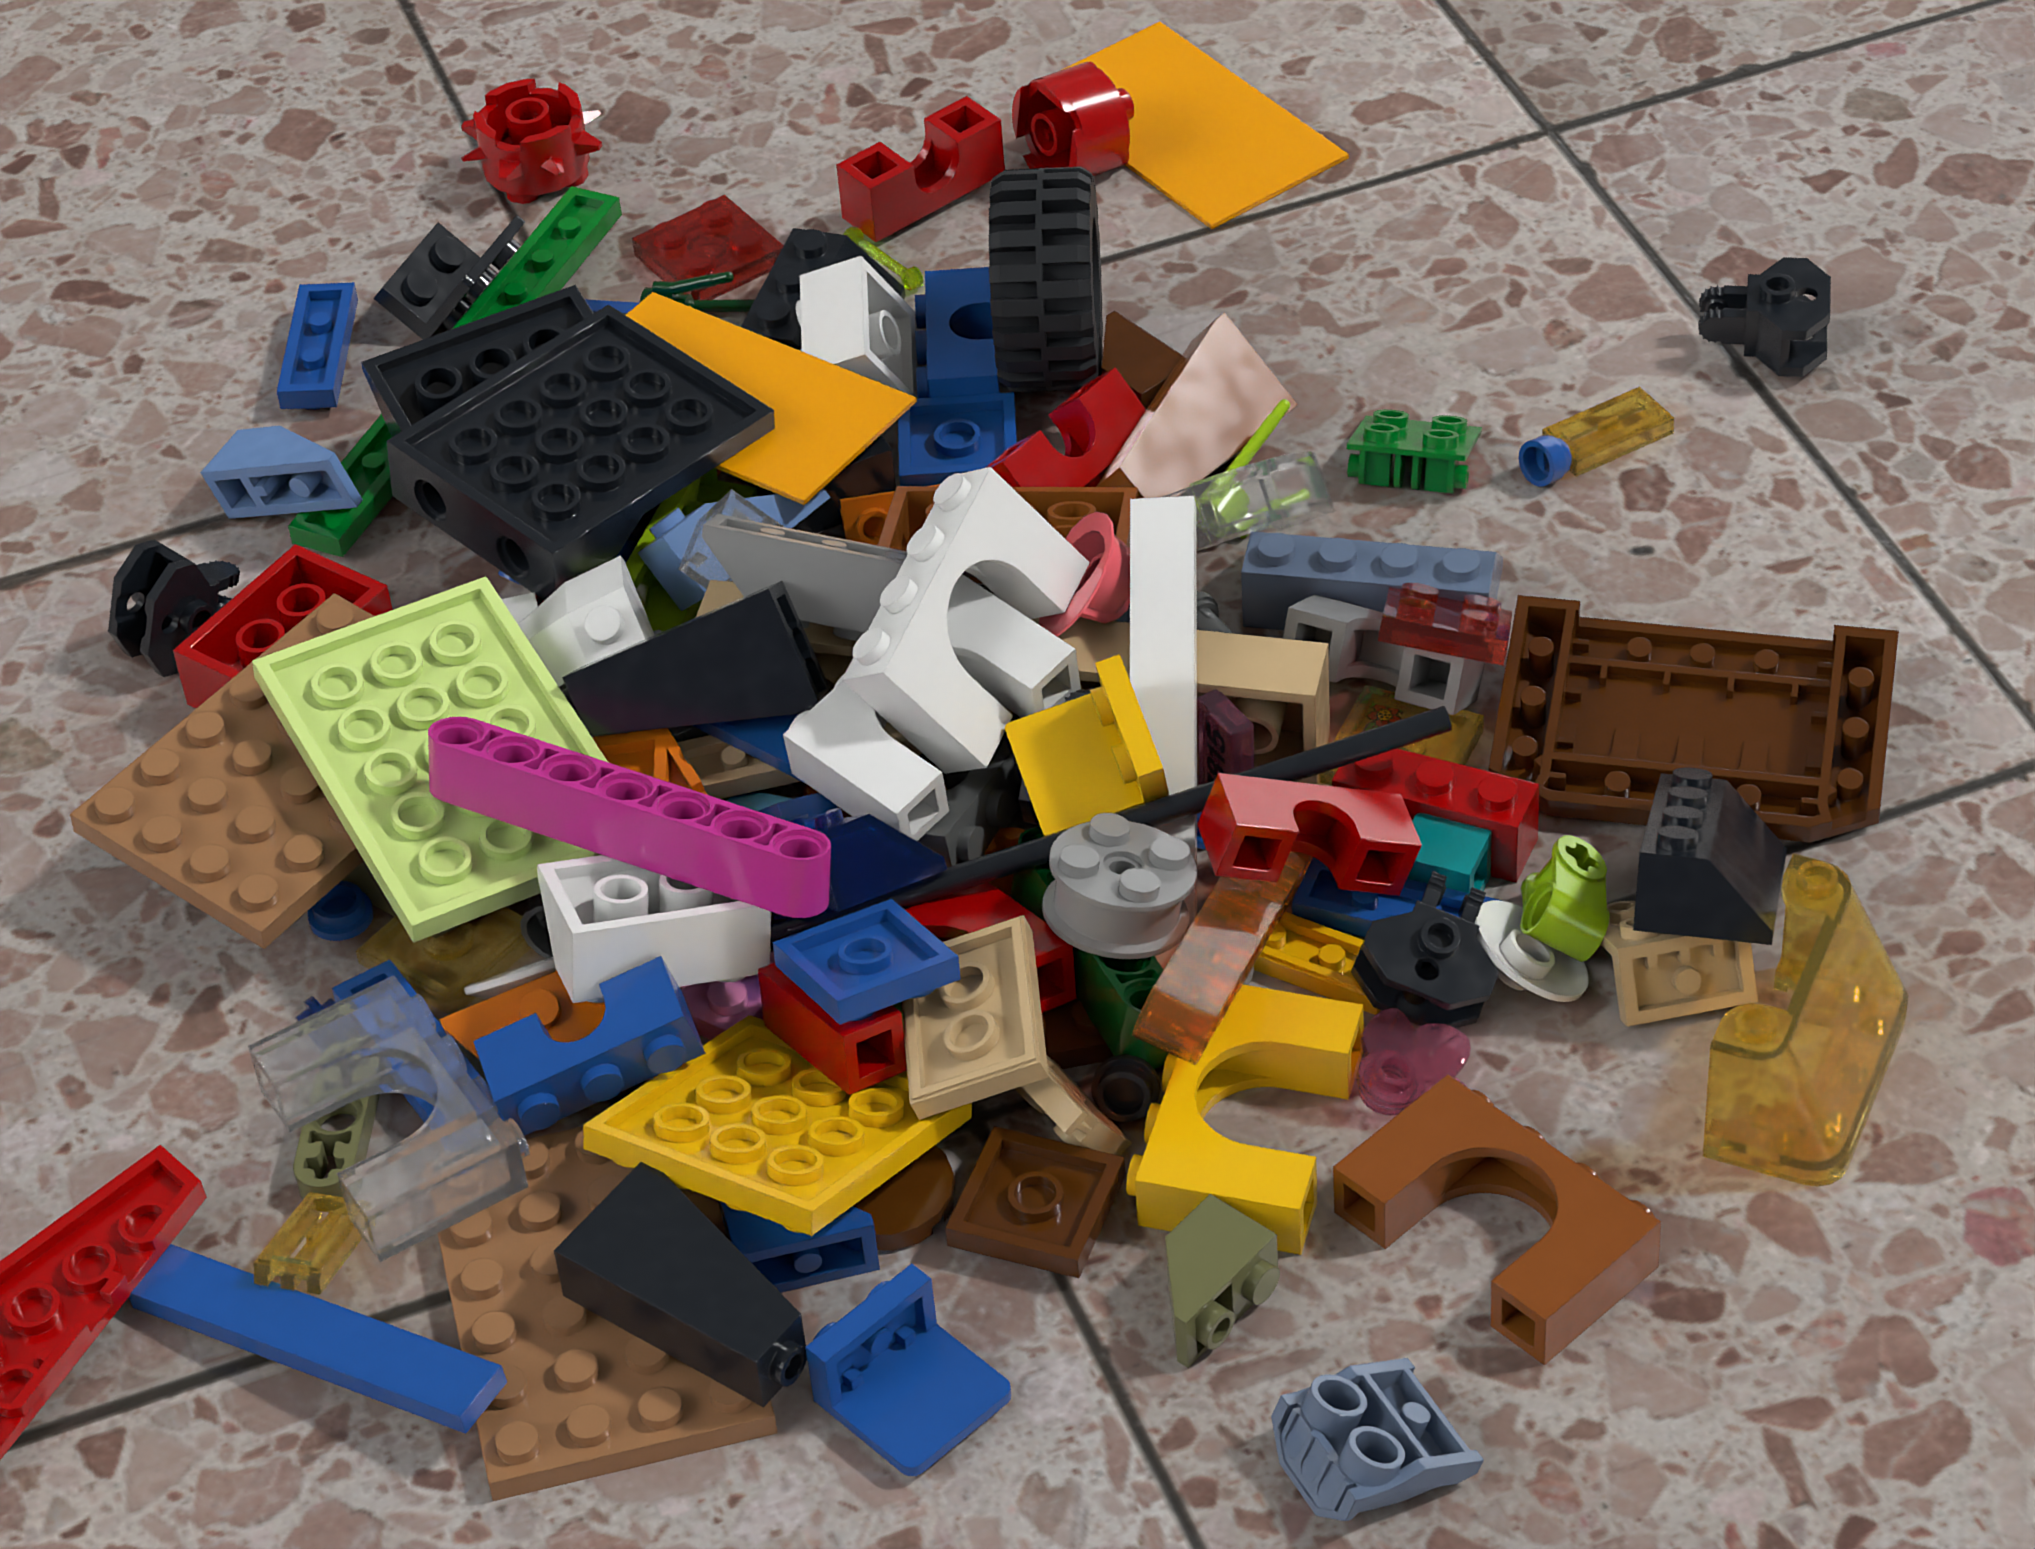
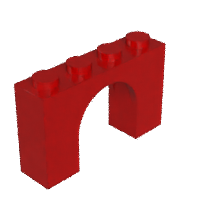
[758,882,1077,1095]

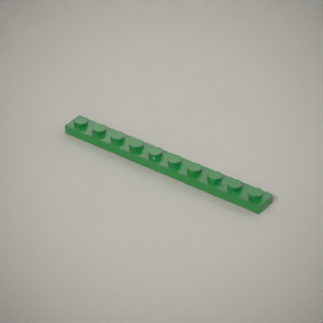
[288,186,622,557]

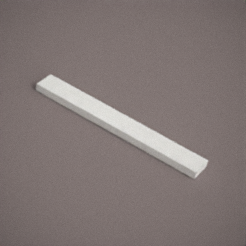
[1130,496,1197,987]

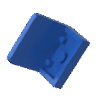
[805,1263,1012,1476]

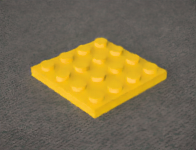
[583,1015,972,1236]

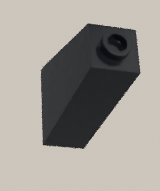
[562,581,831,736]
[554,1162,807,1407]

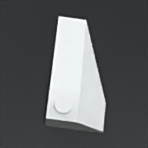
[518,556,655,692]

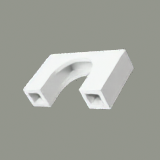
[842,467,1090,774]
[783,574,1081,853]

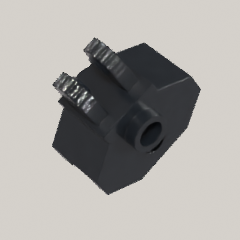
[1698,257,1831,377]
[108,539,240,677]
[1351,871,1499,1033]

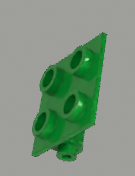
[1346,409,1482,494]

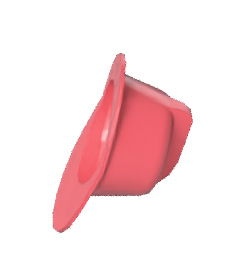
[1038,512,1130,637]

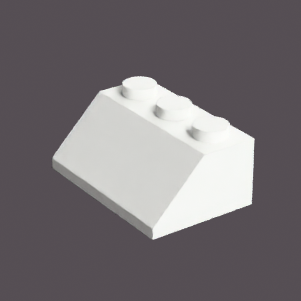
[537,855,771,1003]

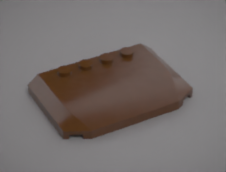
[1488,595,1899,843]

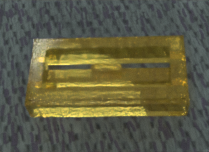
[1542,386,1674,477]
[253,1192,374,1295]

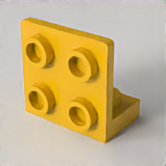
[1005,654,1169,836]

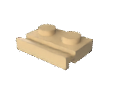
[1015,1055,1132,1156]

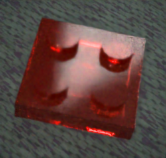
[632,194,784,300]
[1378,583,1512,666]

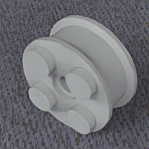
[1042,813,1197,959]

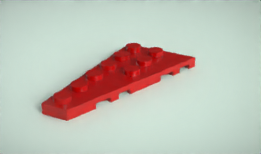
[0,1145,207,1460]

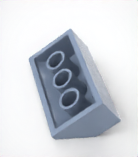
[1241,531,1503,646]

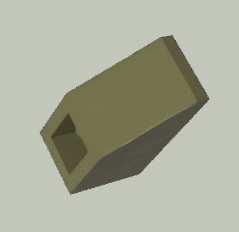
[1165,1194,1280,1368]

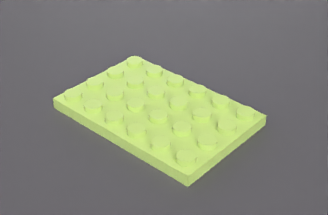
[252,576,609,943]

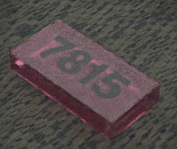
[1197,689,1254,785]

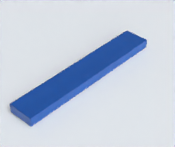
[129,1244,507,1434]

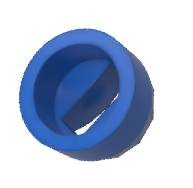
[1518,435,1572,487]

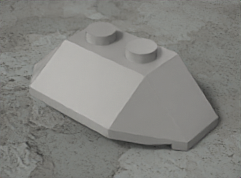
[702,514,963,641]

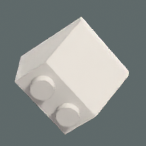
[796,256,918,399]

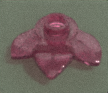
[1356,1008,1471,1116]

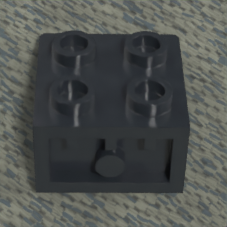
[373,215,525,339]

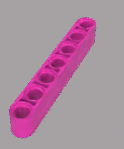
[428,717,831,918]

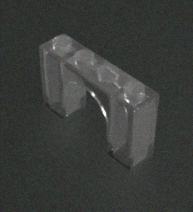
[248,975,530,1262]

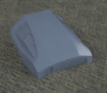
[1271,1358,1484,1521]

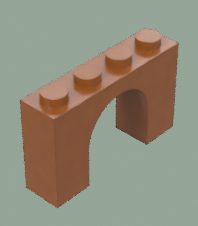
[1333,1074,1661,1366]

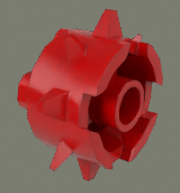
[461,79,602,204]

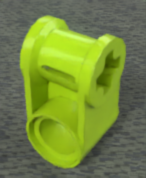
[1520,835,1610,962]

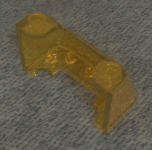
[1703,853,1909,1187]

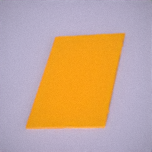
[1062,21,1349,229]
[626,292,917,505]

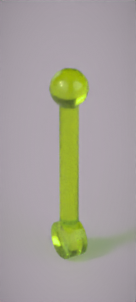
[843,227,924,291]

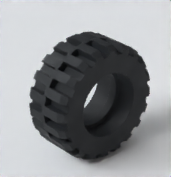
[988,167,1103,392]

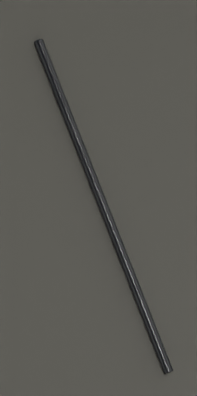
[770,706,1452,953]

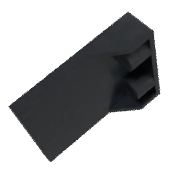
[387,304,775,601]

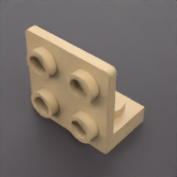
[1600,901,1758,1027]

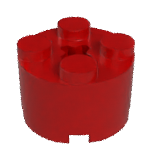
[1012,61,1134,176]

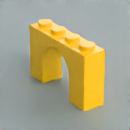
[1126,978,1364,1255]

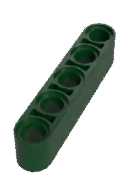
[1011,827,1181,1069]

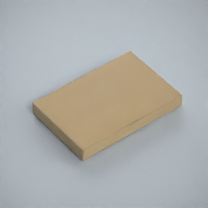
[902,915,1049,1120]

